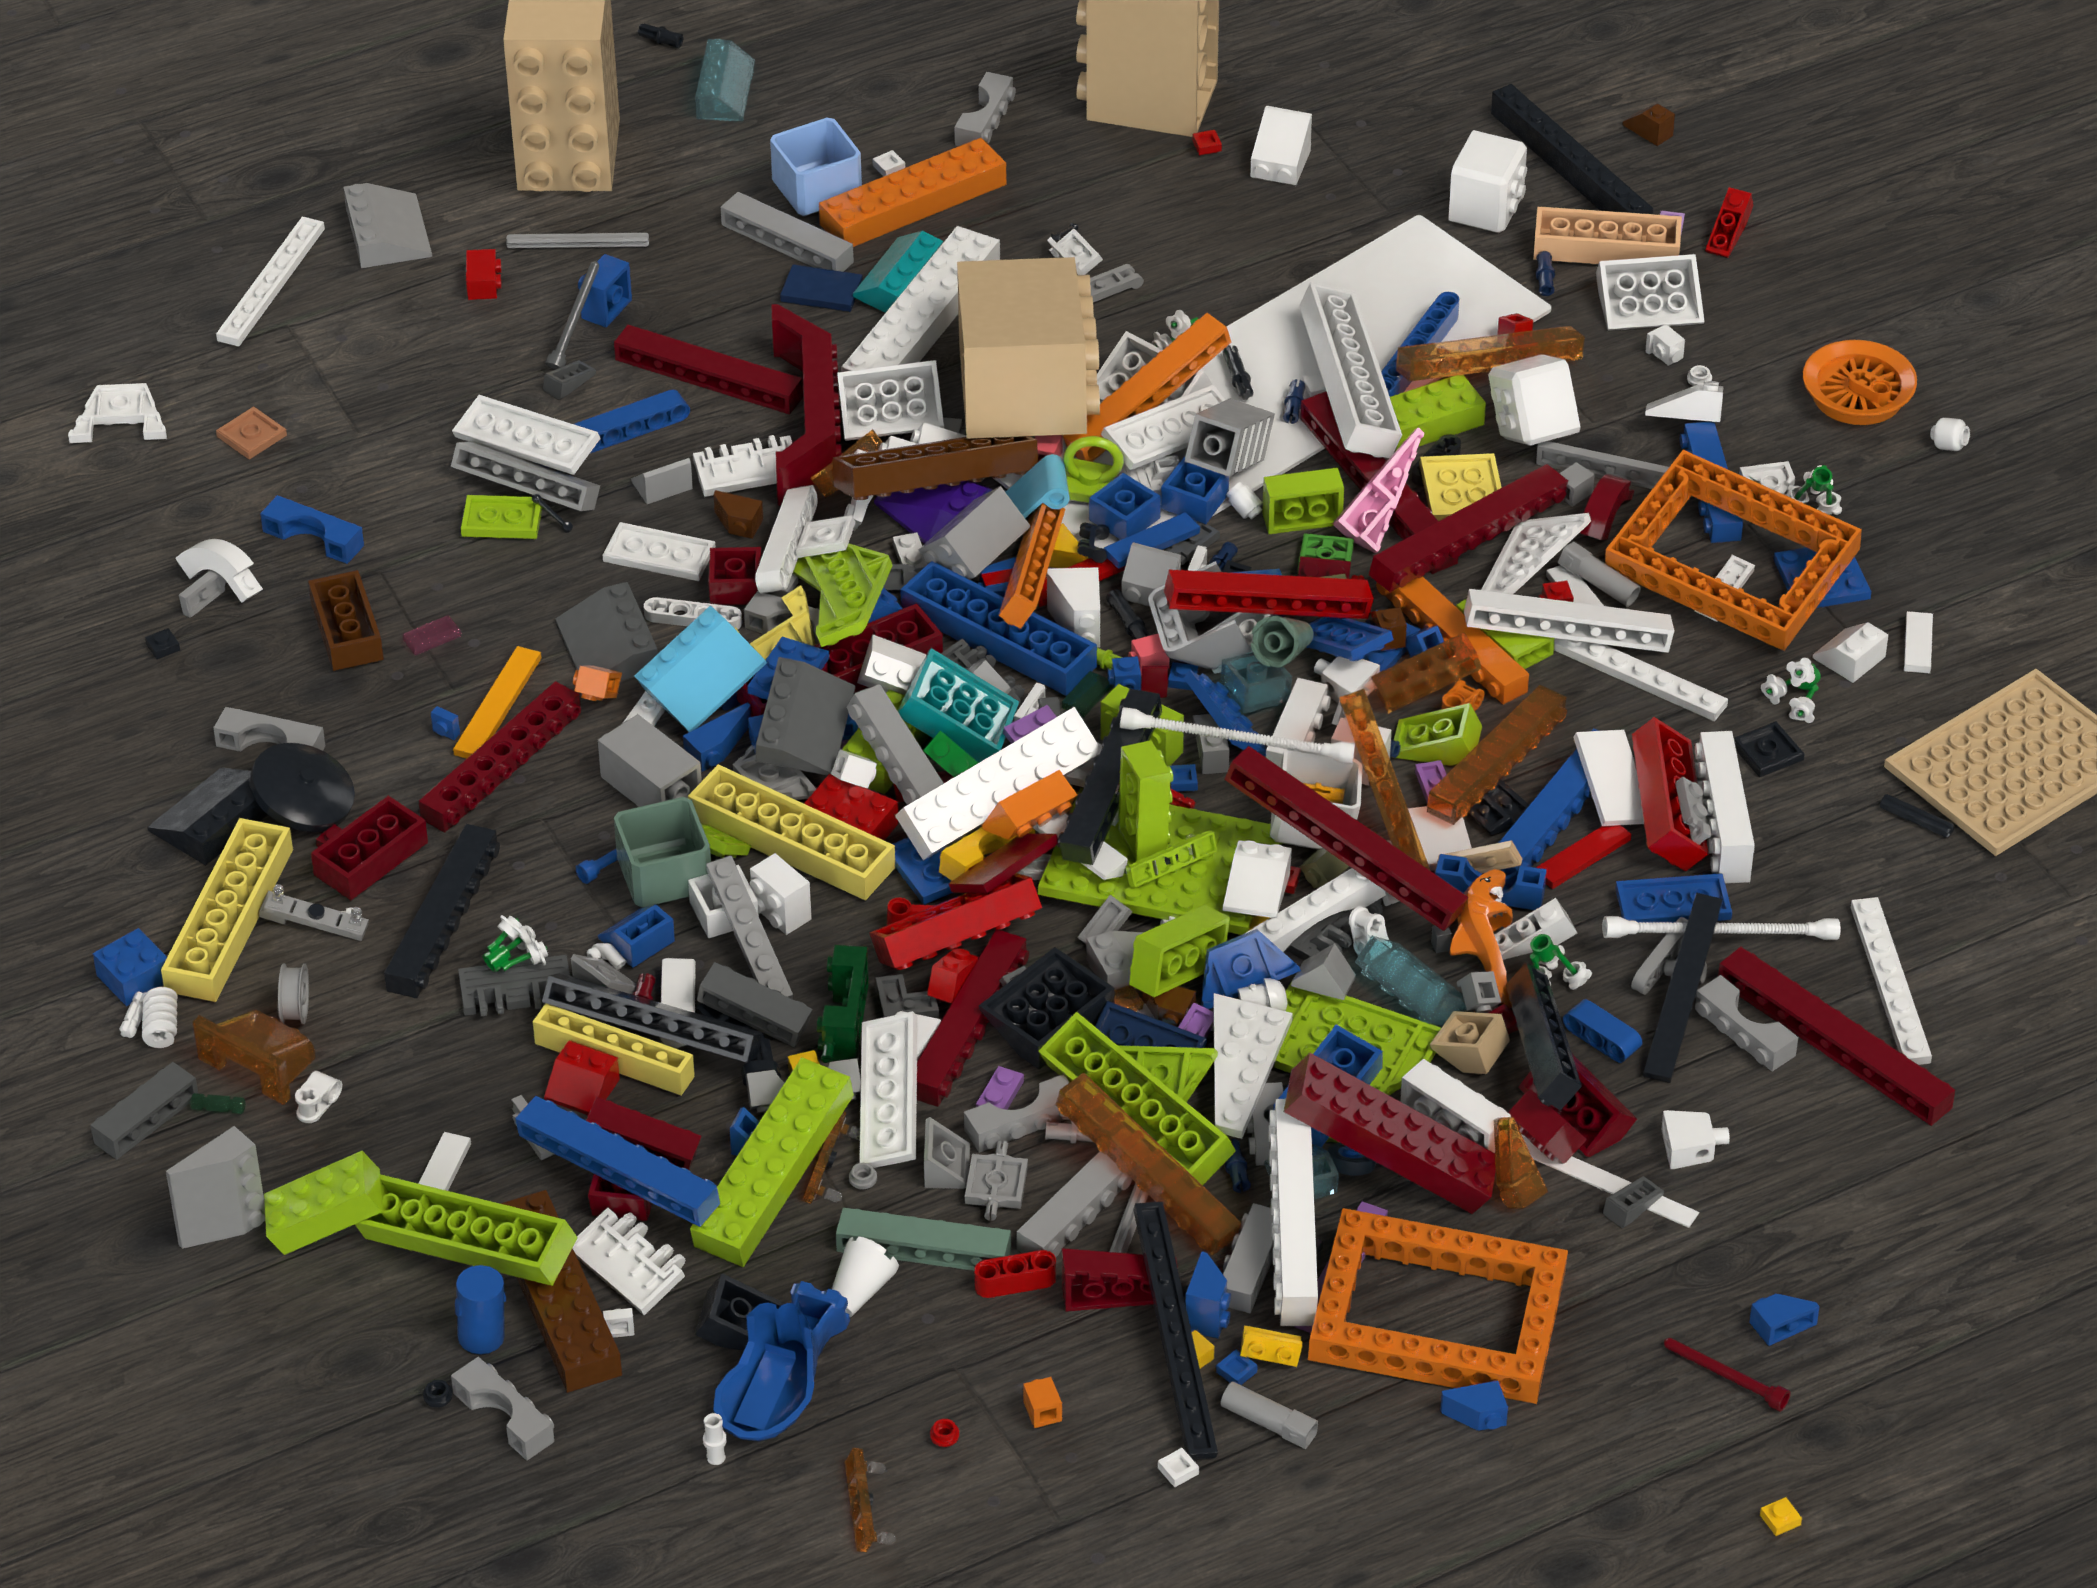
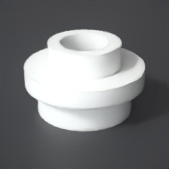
[1687,365,1712,386]

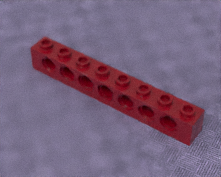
[419,681,581,833]

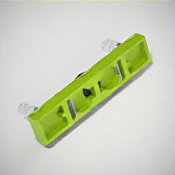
[1124,830,1218,888]

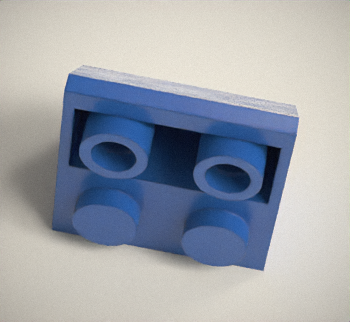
[598,904,675,968]

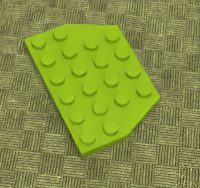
[1274,981,1441,1095]

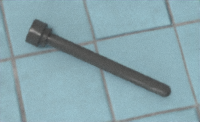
[545,261,599,370]

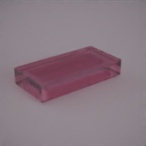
[403,615,461,656]

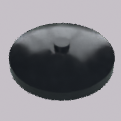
[249,743,355,832]

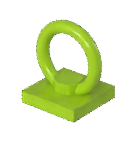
[1063,436,1124,503]

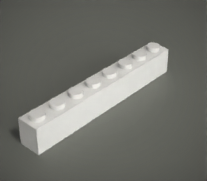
[1464,589,1674,653]

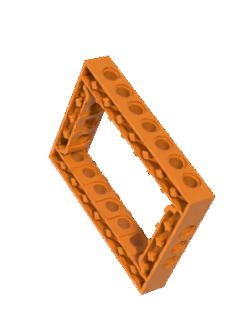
[1605,450,1862,651]
[1308,1208,1568,1404]

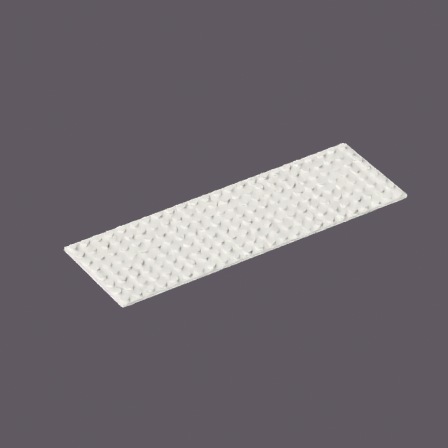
[993,215,1551,549]

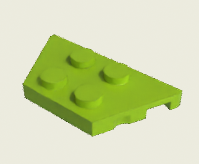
[1119,1046,1218,1102]

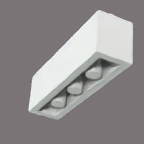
[1266,678,1331,767]

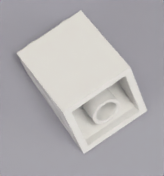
[1250,106,1312,185]
[1047,567,1100,647]

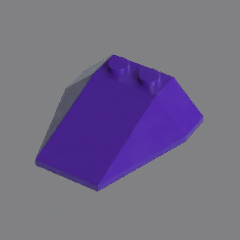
[874,480,993,544]

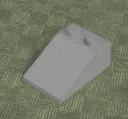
[1086,930,1143,995]

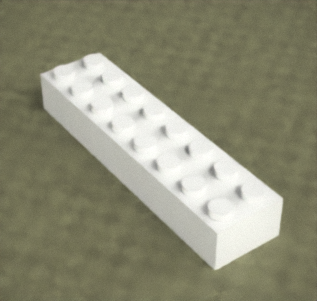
[895,707,1101,861]
[1268,1099,1318,1326]

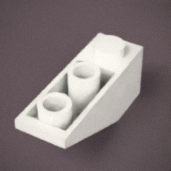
[1494,898,1577,960]

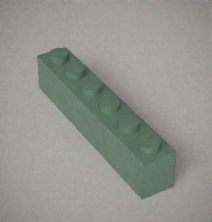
[836,1208,1011,1271]

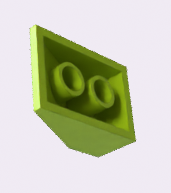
[1392,703,1482,766]

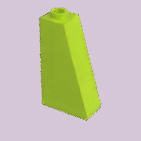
[1456,600,1555,669]

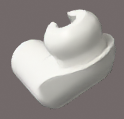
[587,943,627,970]

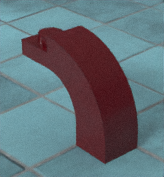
[1580,474,1635,540]

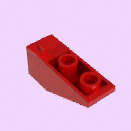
[1705,187,1754,258]

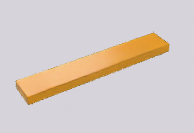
[453,646,541,759]

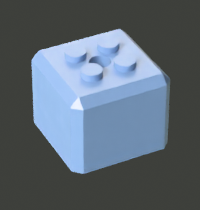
[770,118,862,216]

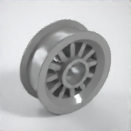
[278,963,309,1024]

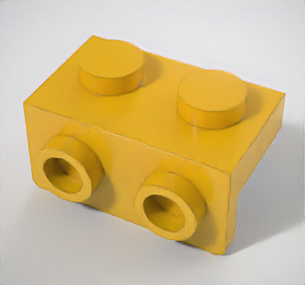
[1240,1325,1302,1367]

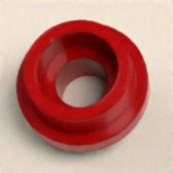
[930,1419,959,1447]

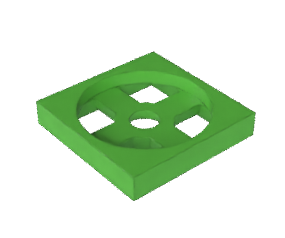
[1298,534,1354,571]

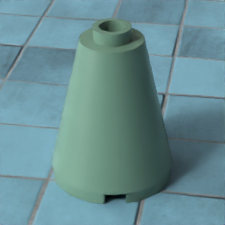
[1251,616,1313,668]

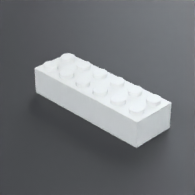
[1695,731,1754,883]

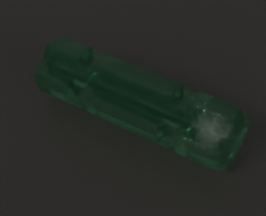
[190,1093,246,1114]

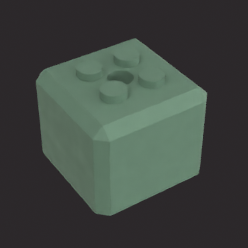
[614,797,711,907]

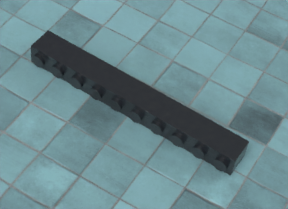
[1491,84,1654,214]

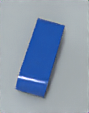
[1563,999,1642,1063]

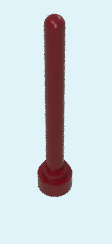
[1664,1338,1791,1412]

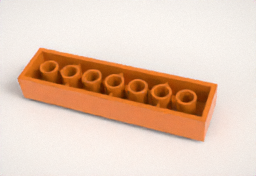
[819,138,1007,247]

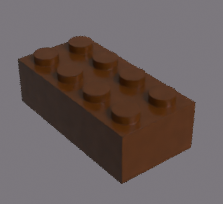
[308,570,384,671]

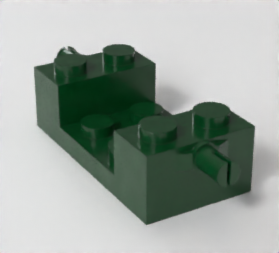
[817,945,869,1063]

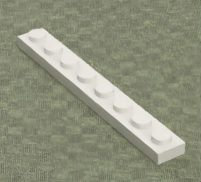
[216,217,325,346]
[1554,638,1728,721]
[1851,897,1932,1065]

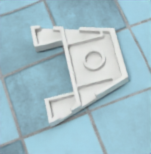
[68,383,167,443]

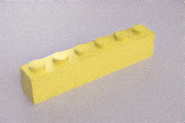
[533,1003,694,1096]

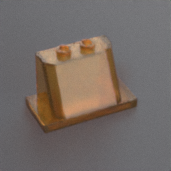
[193,1010,316,1105]

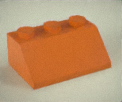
[981,770,1078,840]

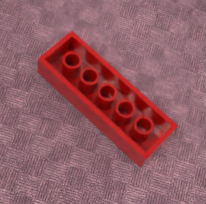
[1632,717,1709,871]
[869,873,1042,970]

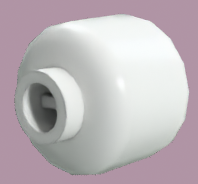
[1930,418,1970,451]

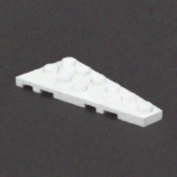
[1481,513,1591,594]
[1213,993,1293,1139]

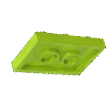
[461,495,542,539]

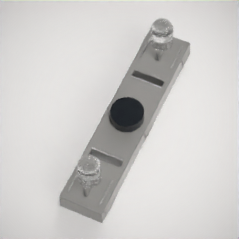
[263,884,369,941]

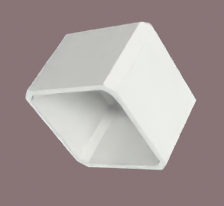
[1449,130,1527,233]
[1488,354,1580,445]
[1270,748,1362,850]

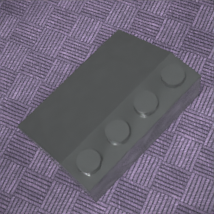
[555,582,658,680]
[755,657,855,775]

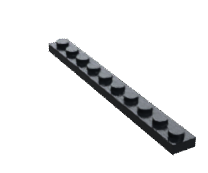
[1133,1201,1218,1460]

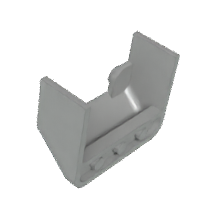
[1148,561,1251,669]

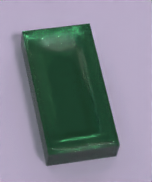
[1062,671,1112,718]

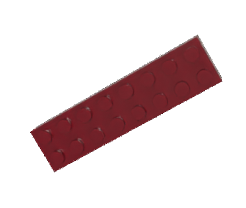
[737,603,943,717]
[1283,1053,1498,1214]

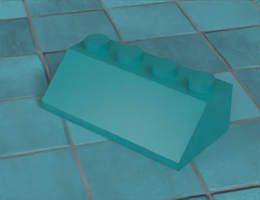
[853,231,943,313]

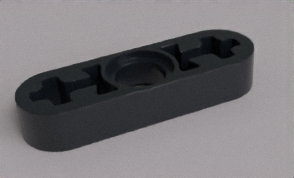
[1412,434,1461,486]

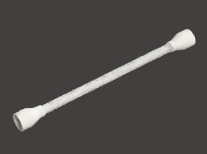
[1120,707,1355,764]
[1602,916,1840,940]

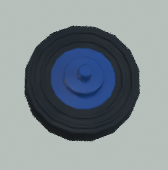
[1326,1142,1376,1175]

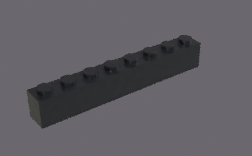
[1058,689,1162,865]
[384,824,500,999]
[1506,962,1582,1111]
[542,973,763,1062]

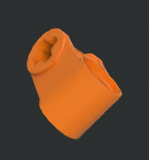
[1441,679,1485,711]

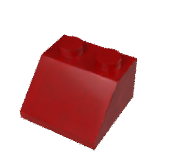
[544,1040,620,1115]

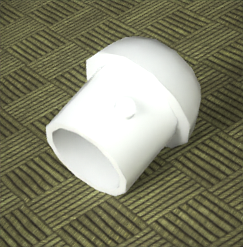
[1238,978,1288,1011]

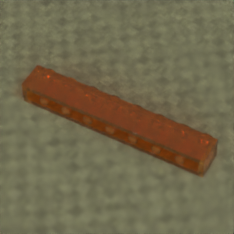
[1396,326,1585,381]
[1427,685,1567,825]
[1339,689,1431,871]
[1055,1073,1241,1256]

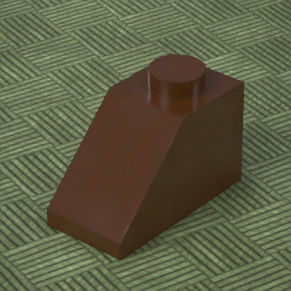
[1622,103,1675,146]
[714,490,763,539]
[1369,607,1407,651]
[1142,986,1196,1027]

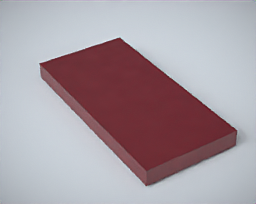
[948,833,1058,893]

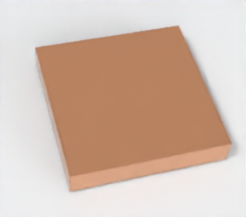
[216,407,287,460]

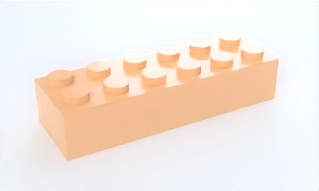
[1533,207,1682,264]

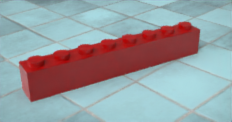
[1164,569,1374,619]

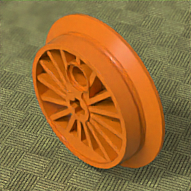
[1803,340,1917,425]

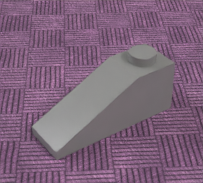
[1193,714,1229,774]

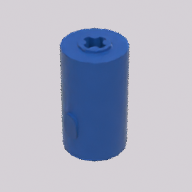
[455,1265,506,1354]

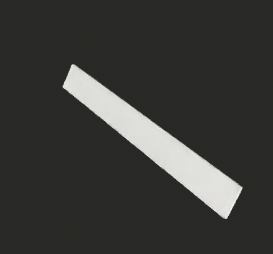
[1508,1129,1699,1228]

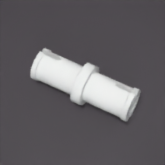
[703,1413,726,1465]

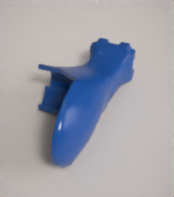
[713,1281,850,1441]

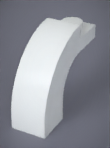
[175,539,263,603]

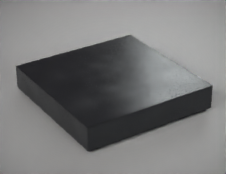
[1734,721,1805,778]

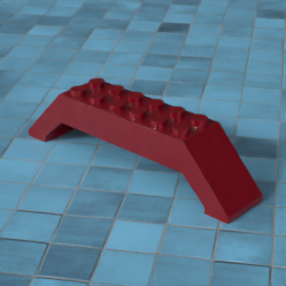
[771,304,841,506]

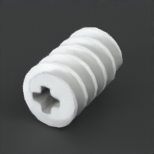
[142,987,178,1048]

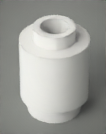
[1226,482,1263,519]

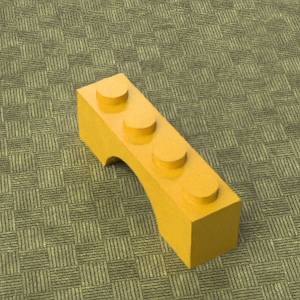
[939,827,1036,881]

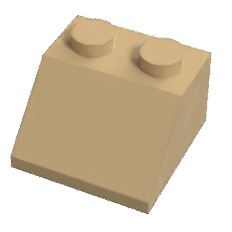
[1430,1011,1510,1074]

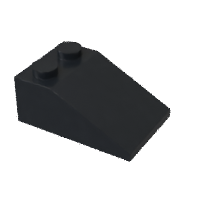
[695,1274,786,1351]

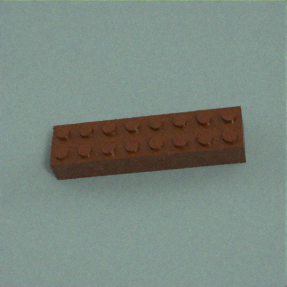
[832,436,1038,500]
[500,1190,622,1393]

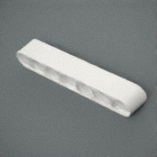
[756,485,818,593]

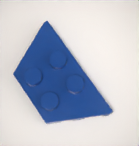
[1201,929,1301,1009]

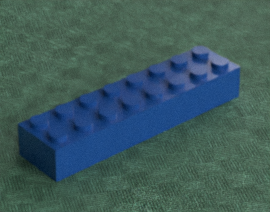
[901,561,1097,696]

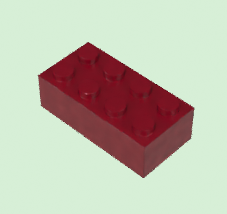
[311,795,428,900]

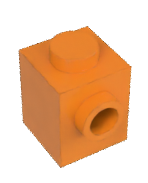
[1023,1377,1062,1428]

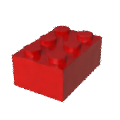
[804,773,899,841]

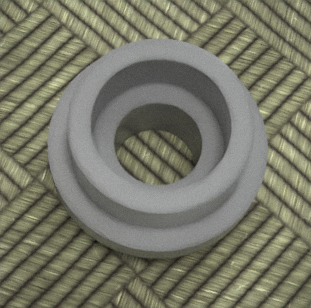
[849,1163,877,1189]

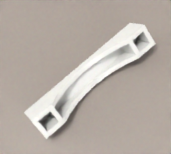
[1244,868,1386,952]

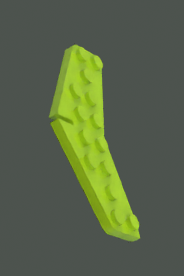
[793,543,893,647]

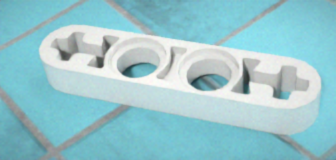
[644,597,742,630]

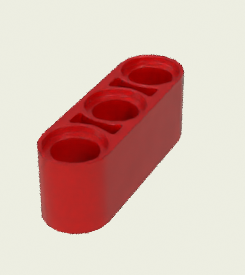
[975,1250,1056,1298]

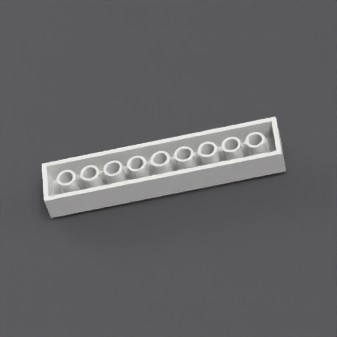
[841,226,1000,372]
[1300,282,1402,458]

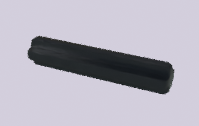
[1880,794,1954,838]

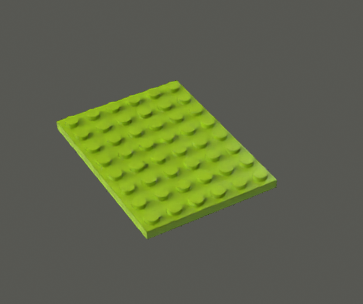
[1038,787,1282,935]

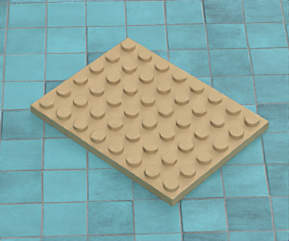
[1884,669,2097,856]

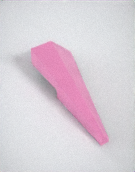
[1332,427,1424,553]

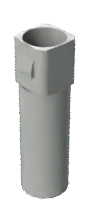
[1558,542,1641,607]
[1221,1382,1318,1449]

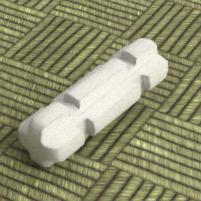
[120,991,146,1038]

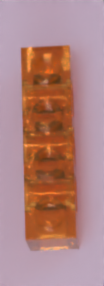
[1371,633,1482,714]

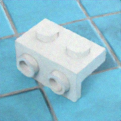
[1047,229,1103,275]

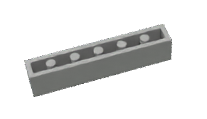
[721,192,854,272]
[451,441,600,511]
[846,684,944,805]
[1017,1130,1150,1257]

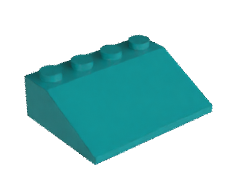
[898,648,1019,763]

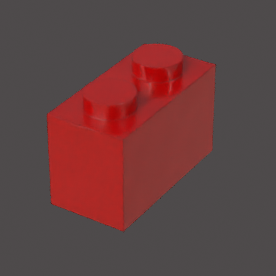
[466,249,502,300]
[927,949,979,1003]

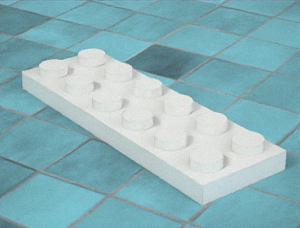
[1101,385,1226,470]
[452,395,600,475]
[860,1011,917,1168]

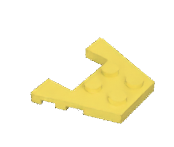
[734,585,816,660]

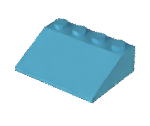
[634,605,767,732]

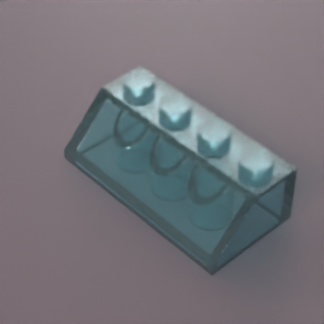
[695,39,755,121]
[1355,935,1467,1027]

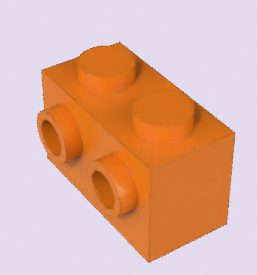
[573,666,622,701]

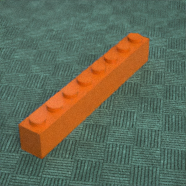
[1063,313,1232,462]
[999,503,1066,629]
[1376,576,1529,705]

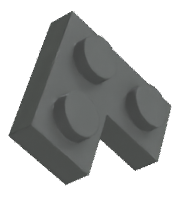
[876,974,939,1018]

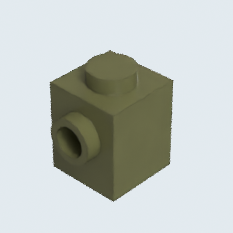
[1300,848,1349,888]

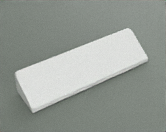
[1033,813,1128,880]
[660,958,696,1049]

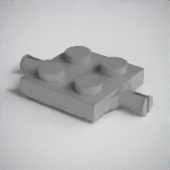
[965,1140,1028,1221]

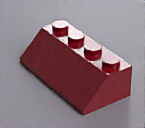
[1518,1054,1637,1157]

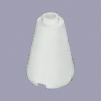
[832,1236,899,1317]

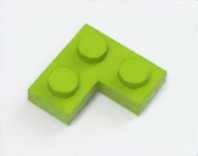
[701,824,751,858]

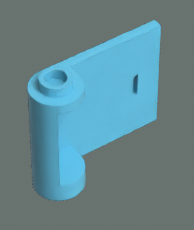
[1006,454,1070,518]

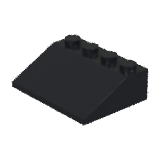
[147,767,268,866]
[979,947,1115,1069]

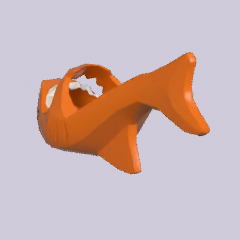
[1449,869,1513,1012]

